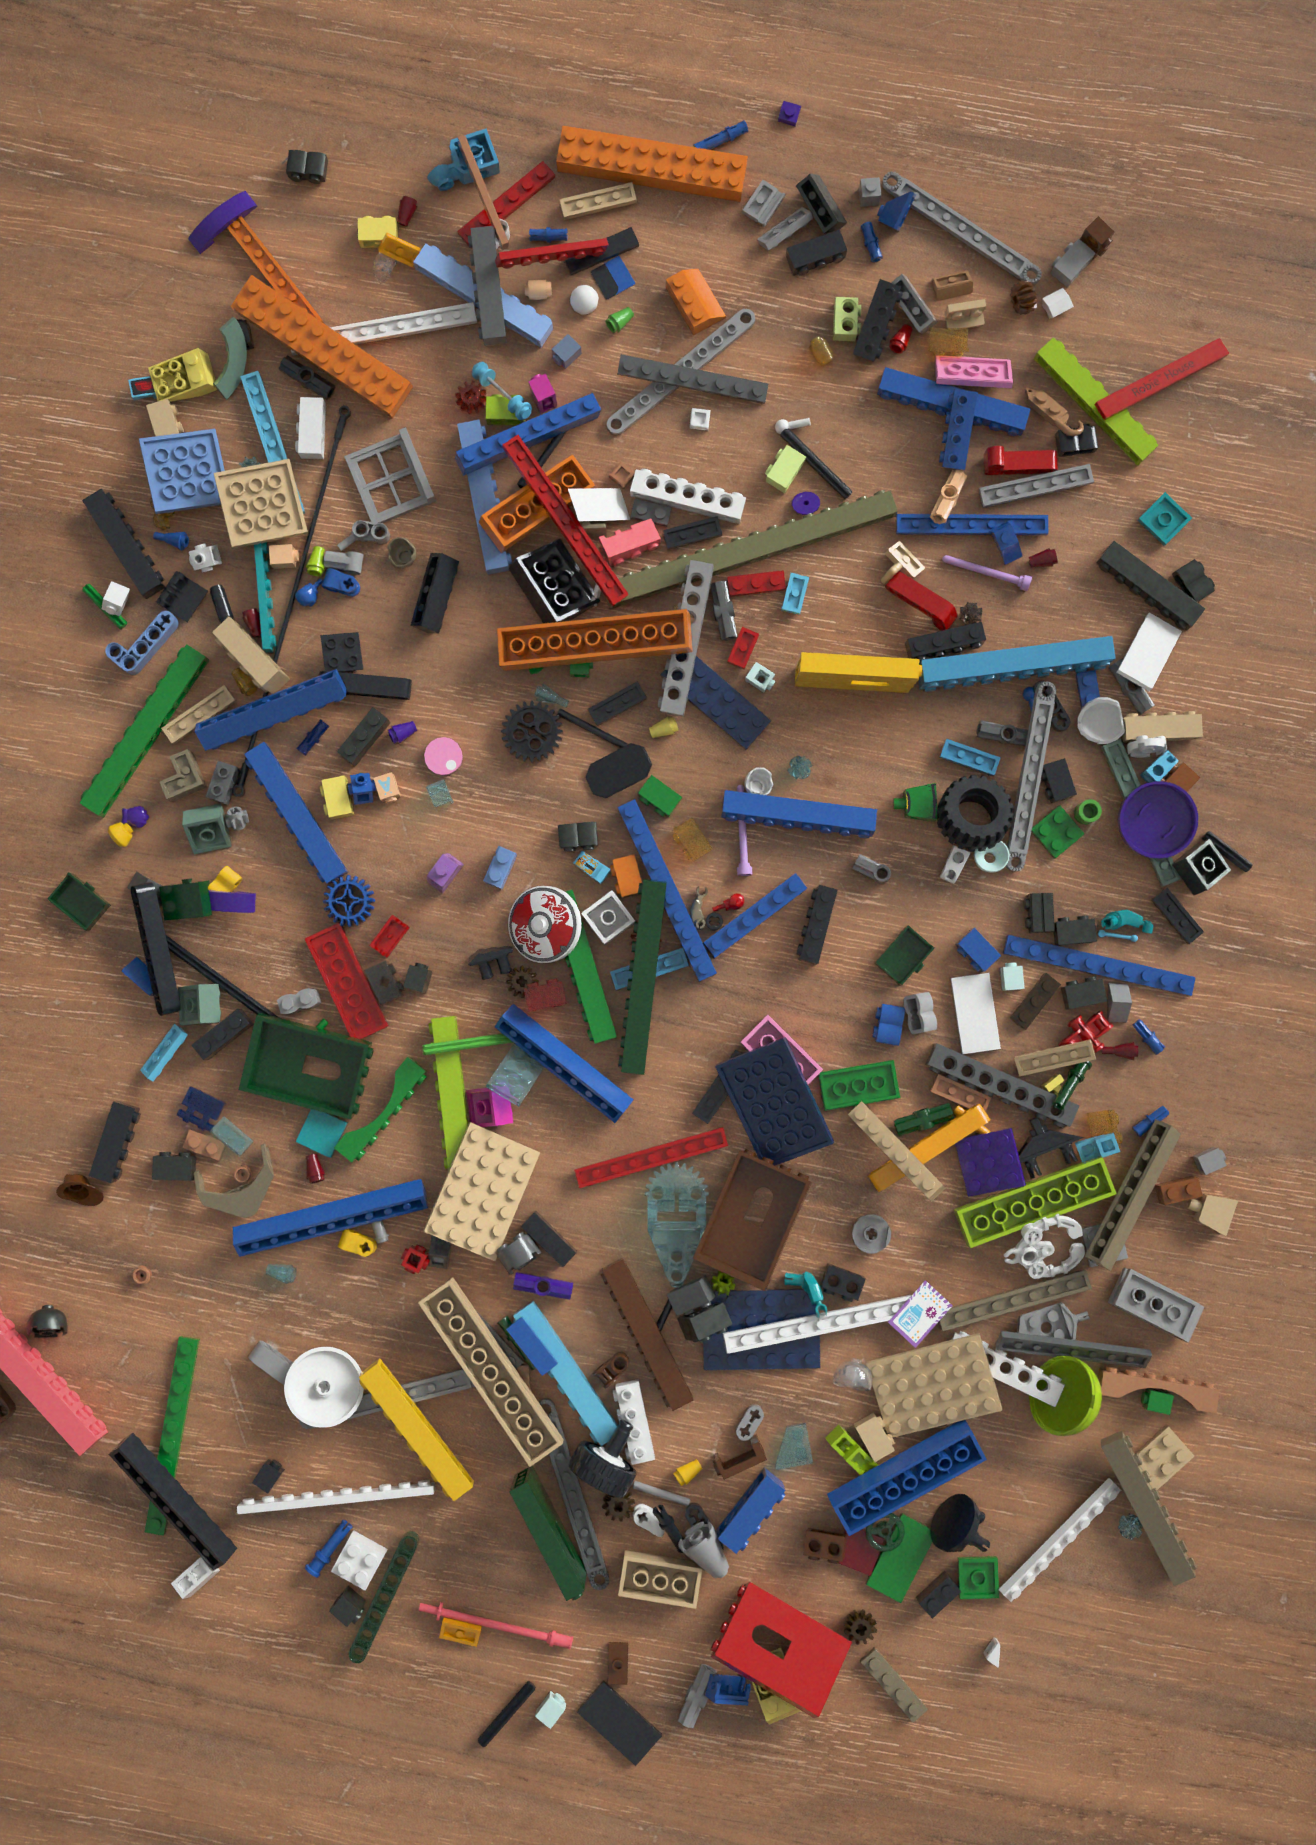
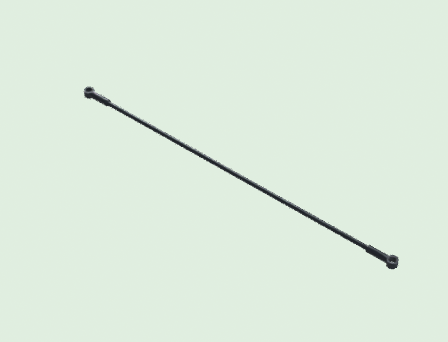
[232,405,351,797]

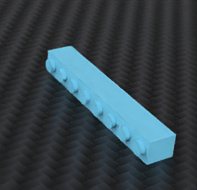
[513,1300,618,1447]

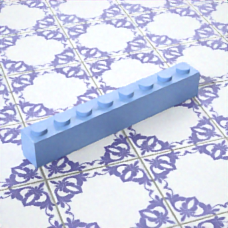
[414,243,553,348]

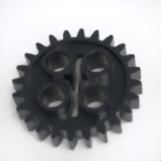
[501,700,563,763]

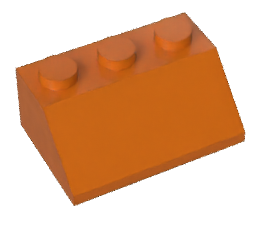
[666,269,726,336]

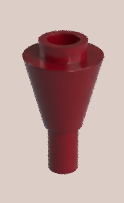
[1102,1042,1138,1061]

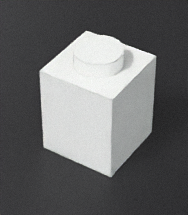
[102,581,130,616]

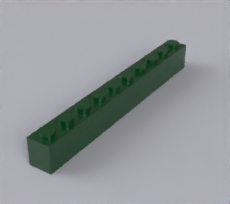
[618,879,667,1075]

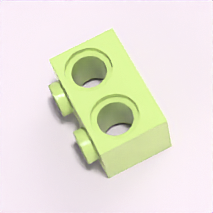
[833,297,861,341]

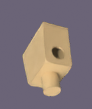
[1187,1194,1238,1236]

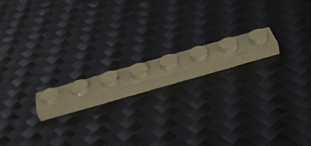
[939,1269,1092,1331]

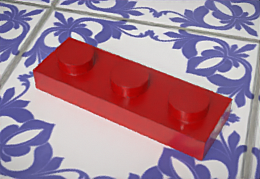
[727,570,786,597]

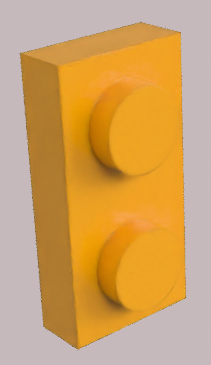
[378,233,421,267]
[439,1617,482,1647]

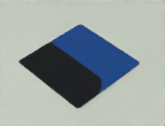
[591,256,635,300]

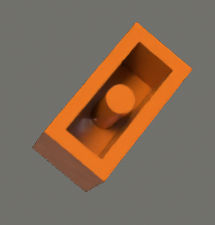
[610,854,642,898]

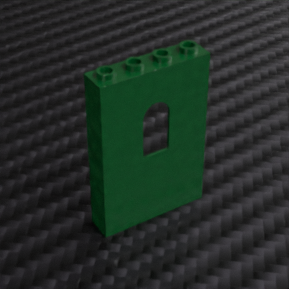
[238,1013,374,1119]
[509,1465,587,1601]

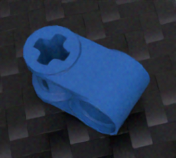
[321,568,361,597]

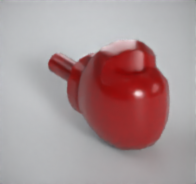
[712,893,745,912]

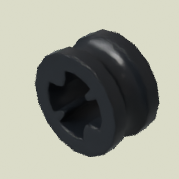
[706,913,723,930]

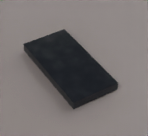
[577,1680,662,1766]

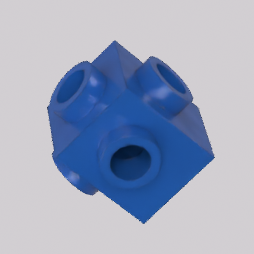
[347,773,376,805]

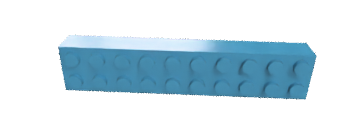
[918,636,1116,692]

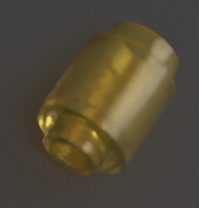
[809,336,834,366]

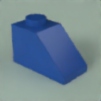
[990,522,1023,565]

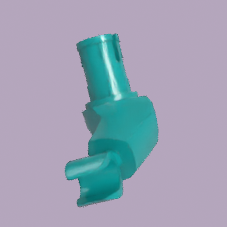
[1101,909,1154,934]
[785,1271,827,1318]

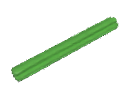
[422,1034,513,1055]

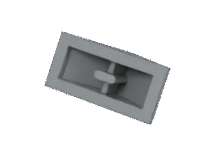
[1107,983,1132,1022]

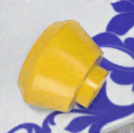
[108,822,133,847]

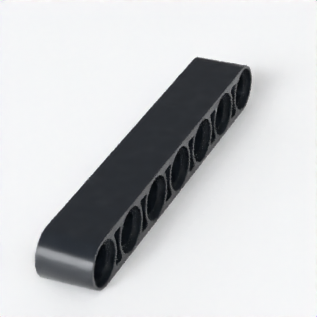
[131,882,181,1016]

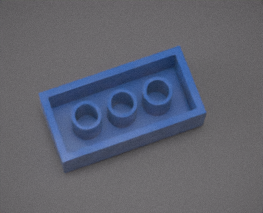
[716,1467,785,1554]

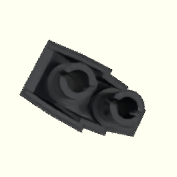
[468,946,513,980]

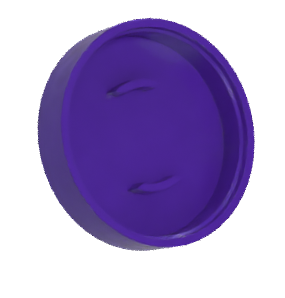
[1118,781,1198,859]

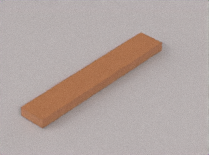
[458,135,509,251]

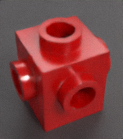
[401,1244,430,1274]

